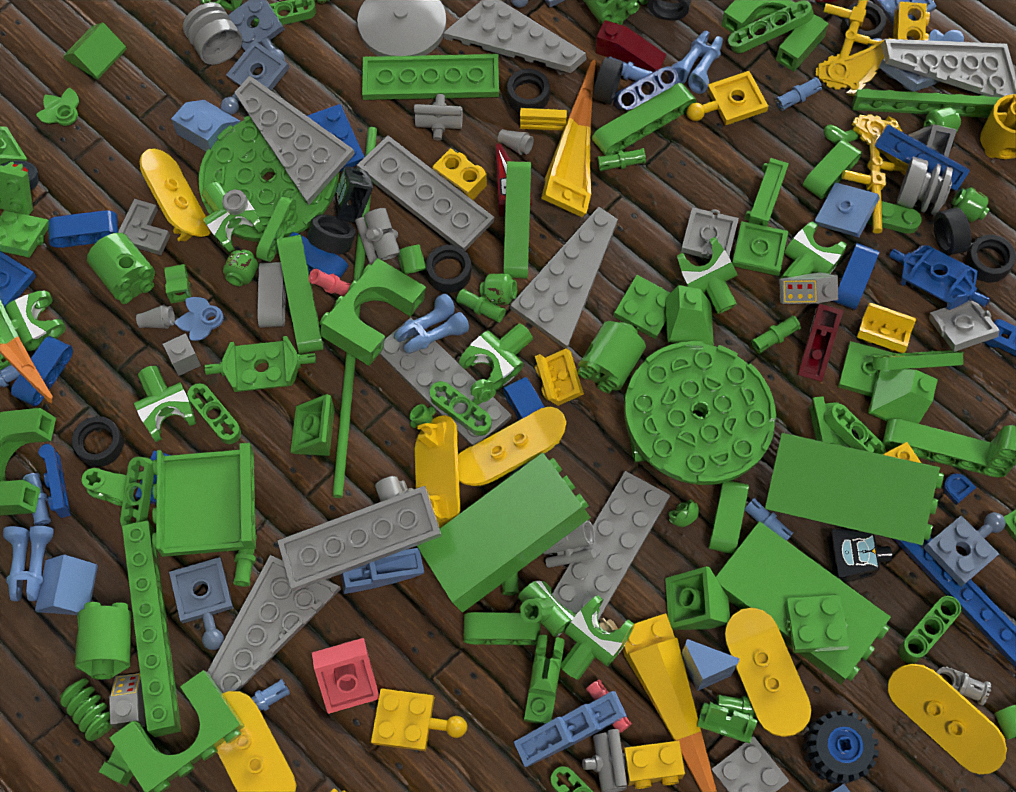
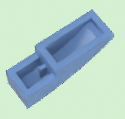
[340,548,424,594]

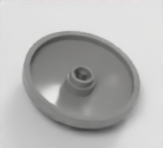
[357,0,446,56]

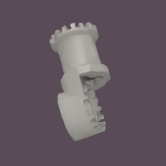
[936,667,991,705]

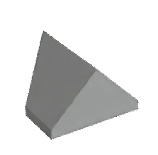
[908,124,956,157]

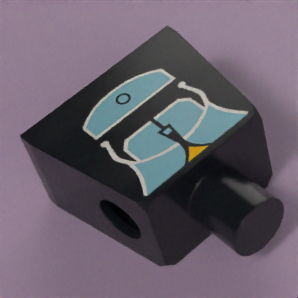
[335,166,373,223]
[827,529,892,583]

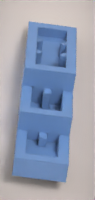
[514,691,627,767]

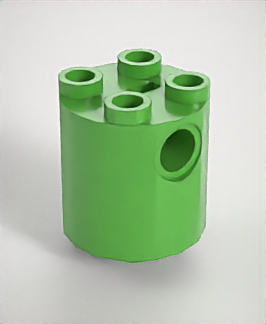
[583,0,639,26]
[87,233,155,304]
[577,321,646,394]
[75,602,132,680]

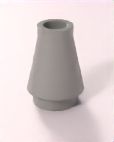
[498,129,534,155]
[136,305,175,329]

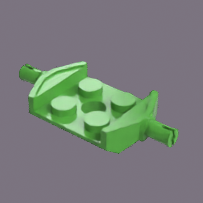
[205,336,316,392]

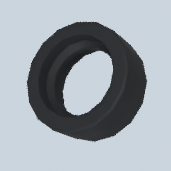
[648,0,691,21]
[841,2,886,46]
[593,57,623,104]
[507,68,550,112]
[934,208,972,256]
[307,215,356,254]
[966,234,1016,283]
[426,245,471,293]
[72,416,124,467]

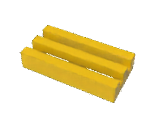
[520,108,567,131]

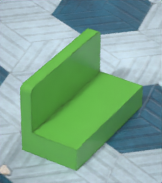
[809,397,849,447]

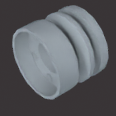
[182,2,243,65]
[896,157,953,216]

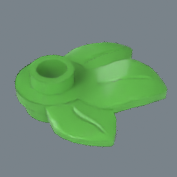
[36,88,79,126]

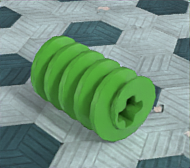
[60,678,113,741]

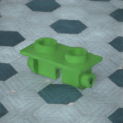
[697,702,757,744]

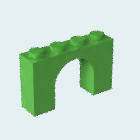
[721,0,829,72]
[320,258,426,366]
[0,408,56,516]
[109,670,245,792]

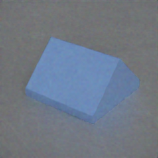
[35,555,98,615]
[681,639,739,691]

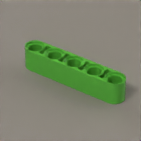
[592,83,696,156]
[504,161,531,279]
[277,234,324,354]

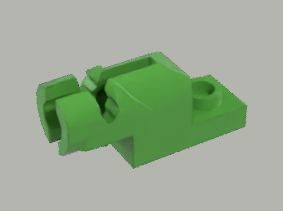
[524,635,565,725]

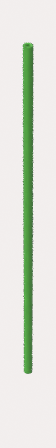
[333,127,377,498]

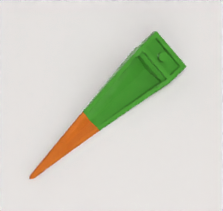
[0,300,53,404]

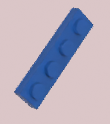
[875,124,970,191]

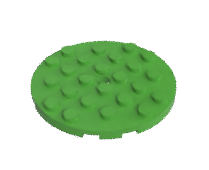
[199,116,339,242]
[624,341,776,485]

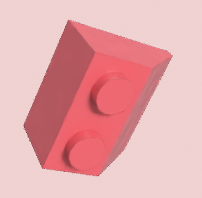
[312,638,379,714]

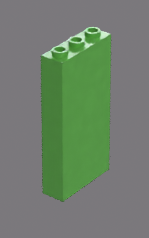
[765,433,944,545]
[417,453,591,613]
[716,521,891,685]

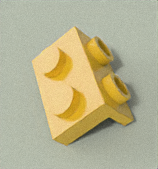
[857,303,916,353]
[535,348,584,406]
[624,741,685,789]

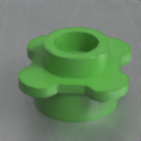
[470,379,496,405]
[410,404,436,428]

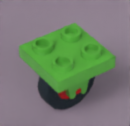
[0,160,39,215]

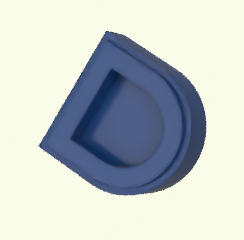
[943,474,976,505]

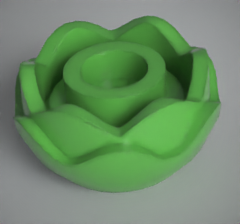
[669,499,699,527]

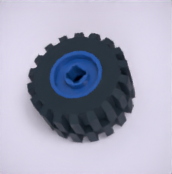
[802,710,879,784]

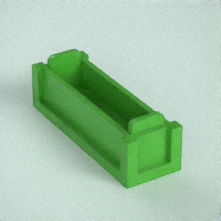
[745,158,789,226]

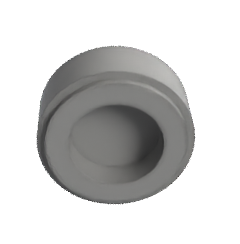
[222,190,248,215]

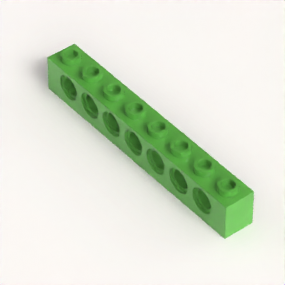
[122,521,182,737]

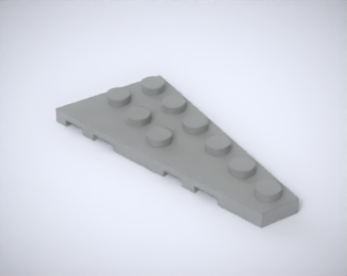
[443,0,587,73]
[881,39,1016,97]
[235,76,355,205]
[510,207,618,349]
[207,555,341,693]

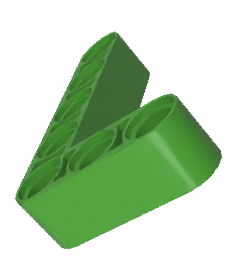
[883,419,1016,477]

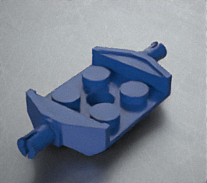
[889,245,990,310]

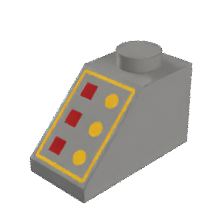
[779,272,838,304]
[110,673,146,731]

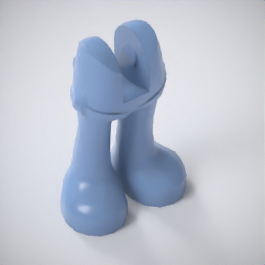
[668,31,723,94]
[394,294,469,354]
[3,526,54,602]

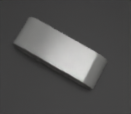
[258,262,286,328]

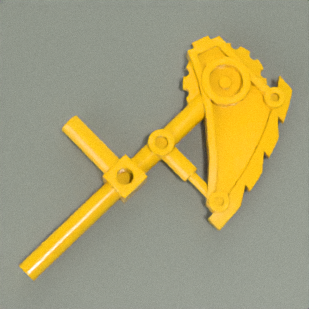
[816,0,892,96]
[841,114,909,234]

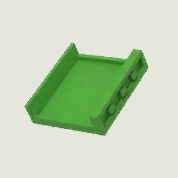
[152,443,256,557]

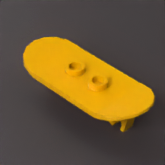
[139,149,211,241]
[458,407,566,486]
[415,415,460,528]
[725,608,811,737]
[888,664,1007,775]
[216,691,296,792]

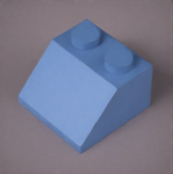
[171,100,240,151]

